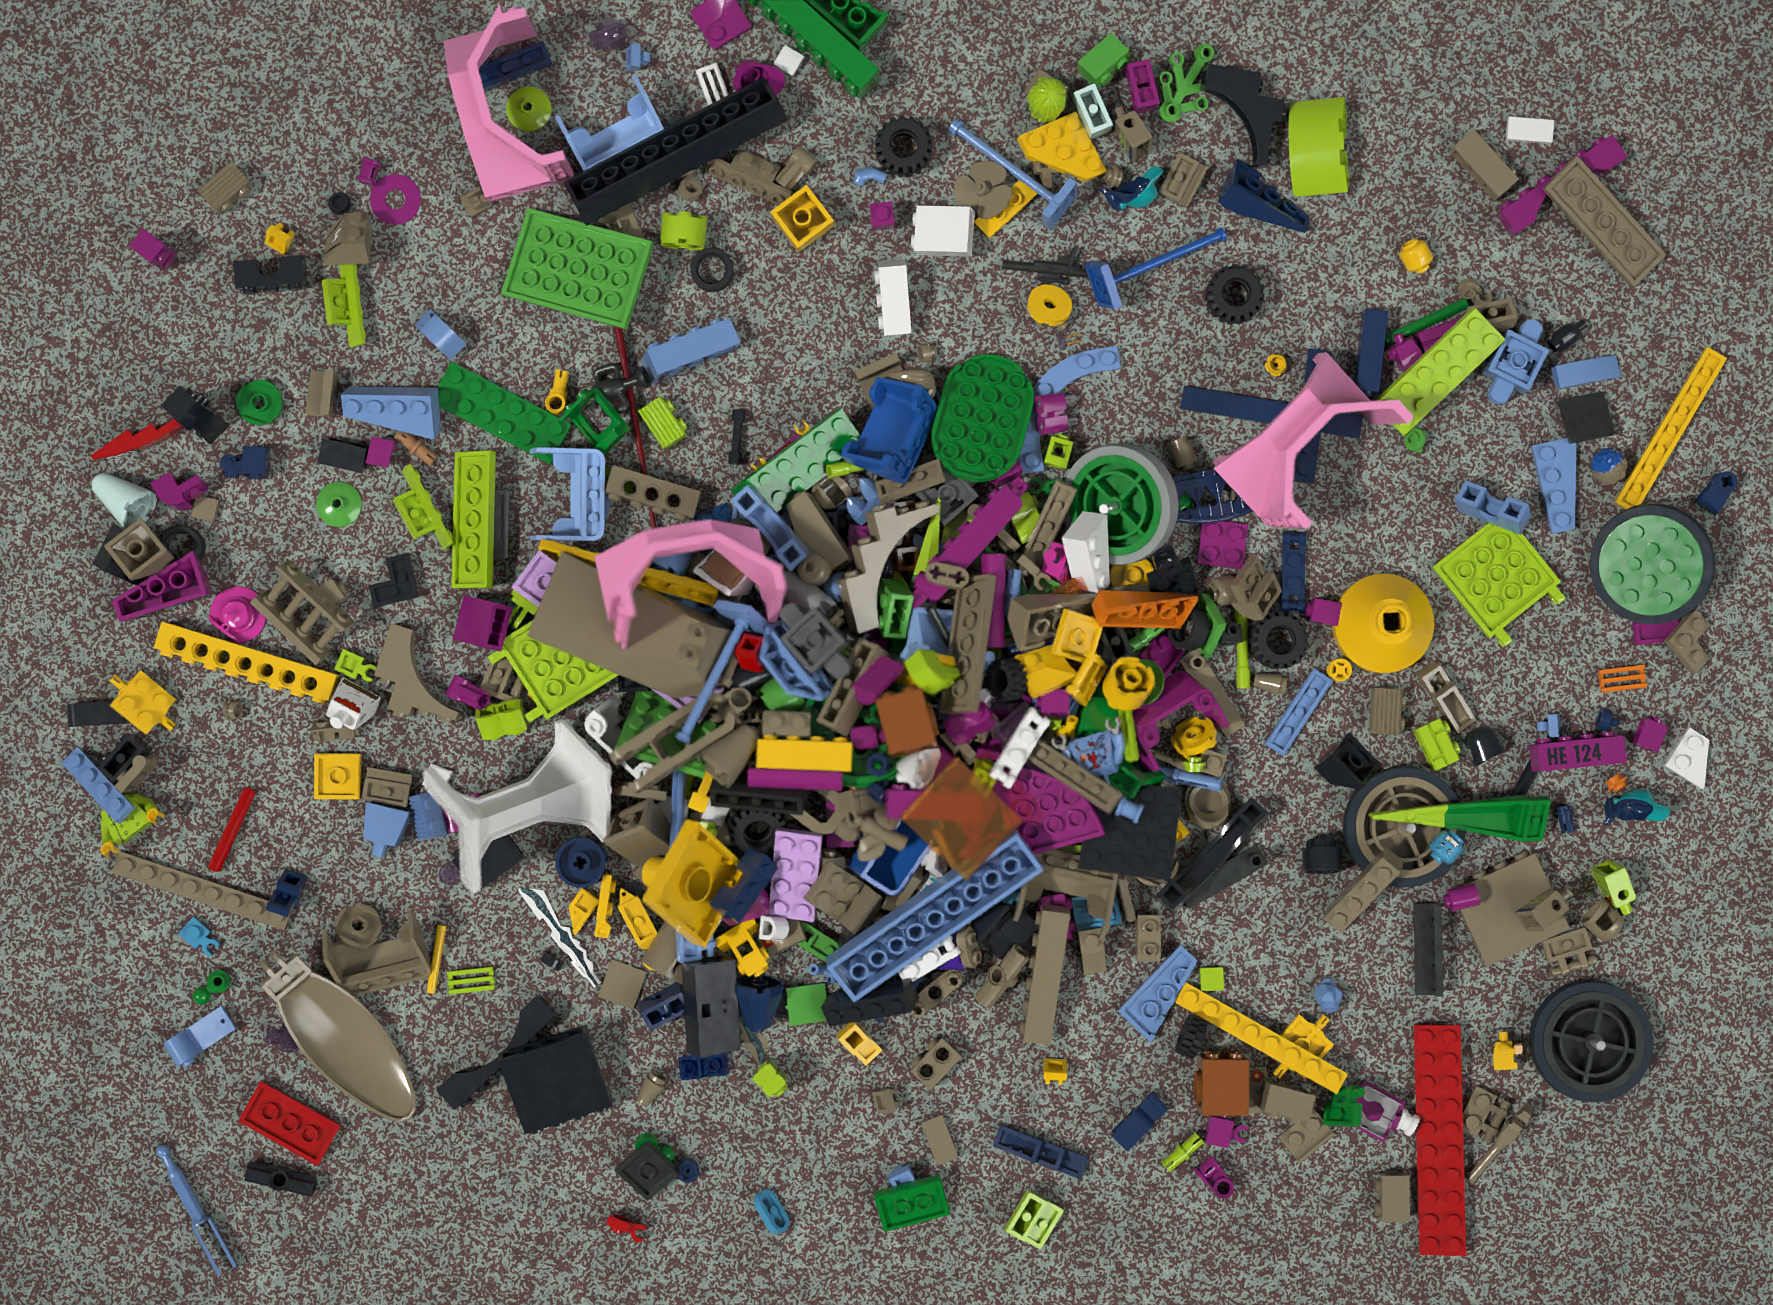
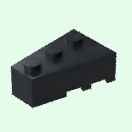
[160,385,229,445]

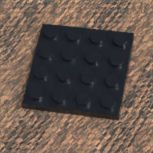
[1078,784,1182,881]

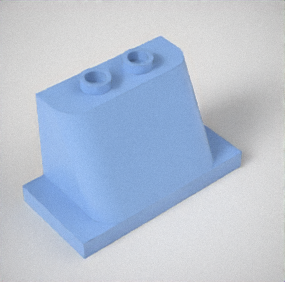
[896,607,995,677]

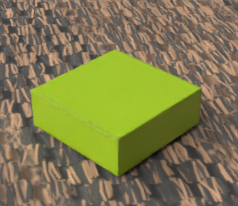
[1199,967,1224,991]

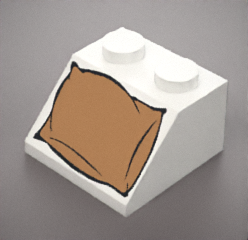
[693,549,755,596]

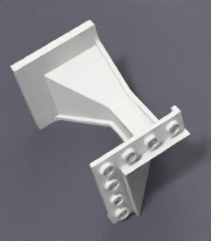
[424,719,612,894]

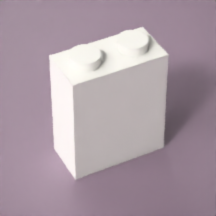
[911,206,975,256]

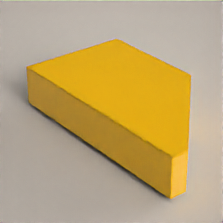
[569,888,599,935]

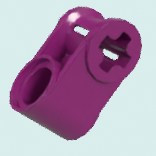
[1193,1154,1234,1199]

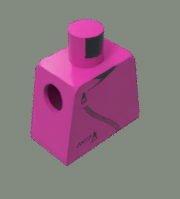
[1041,542,1074,591]

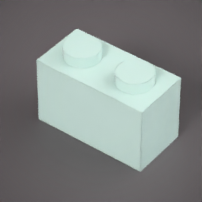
[1072,83,1113,139]

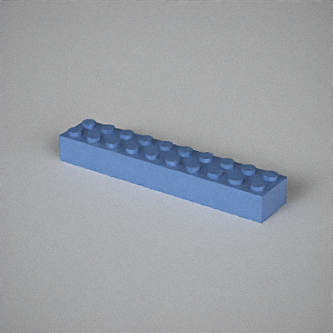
[826,826,1044,1002]

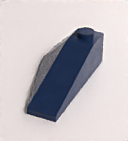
[1218,159,1310,233]

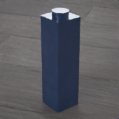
[1354,308,1388,398]

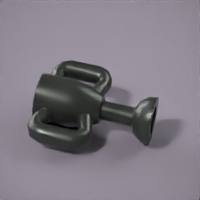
[592,362,651,417]

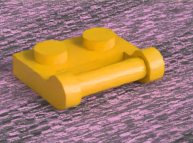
[1065,650,1108,707]

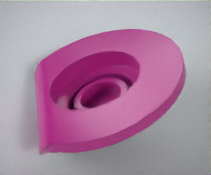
[208,587,266,644]

